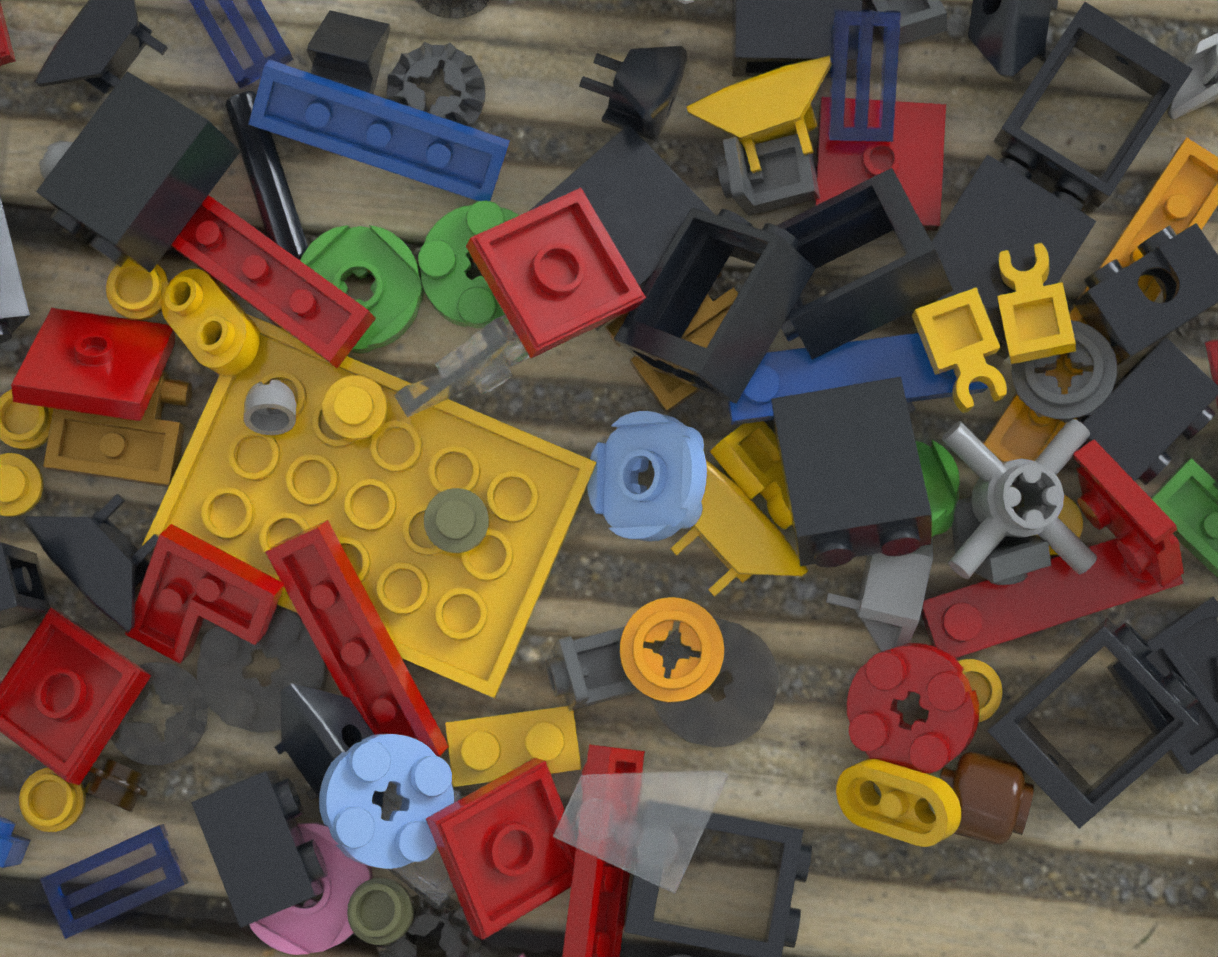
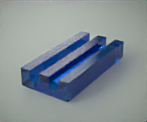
[190,0,294,89]
[828,9,901,142]
[40,824,189,939]

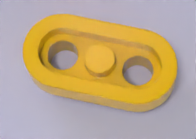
[161,269,260,376]
[836,759,961,847]

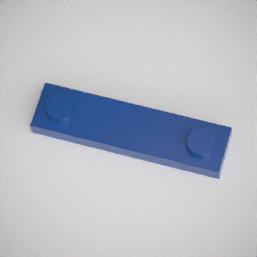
[248,59,510,201]
[728,333,988,425]

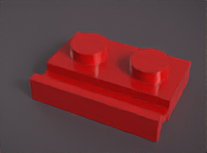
[1073,439,1184,587]

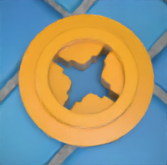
[620,597,724,702]

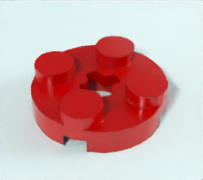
[847,643,980,773]

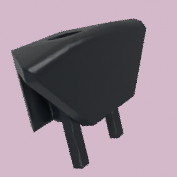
[34,0,168,94]
[968,0,1058,77]
[579,46,688,141]
[23,494,159,634]
[274,683,384,812]

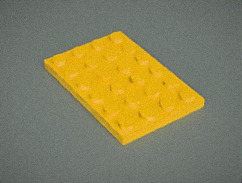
[142,314,597,699]

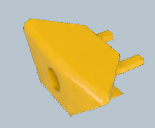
[686,55,832,173]
[670,458,809,597]

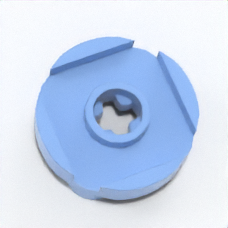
[587,411,707,542]
[319,734,454,869]

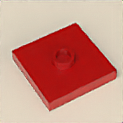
[814,97,946,231]
[466,188,646,359]
[11,307,176,421]
[0,608,152,786]
[426,758,577,940]

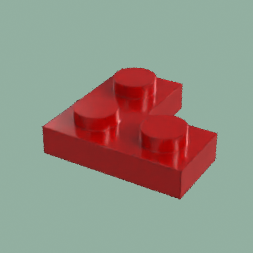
[125,524,285,664]

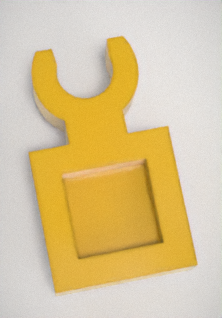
[997,243,1076,364]
[912,288,1007,413]
[709,421,792,530]

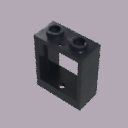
[993,2,1193,208]
[754,168,954,360]
[614,207,816,404]
[987,617,1200,829]
[624,799,812,957]

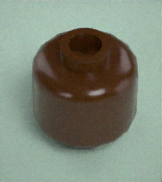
[940,752,1034,845]

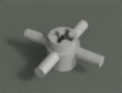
[942,419,1097,579]

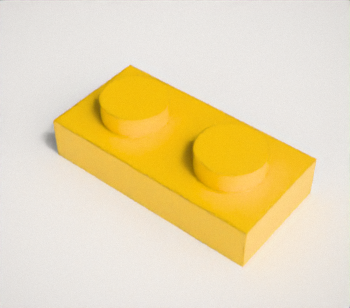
[445,706,582,787]

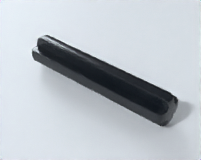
[225,91,308,260]

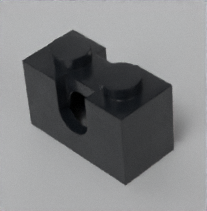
[1074,223,1218,366]

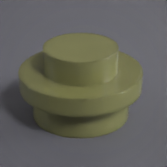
[424,488,489,553]
[347,878,414,945]

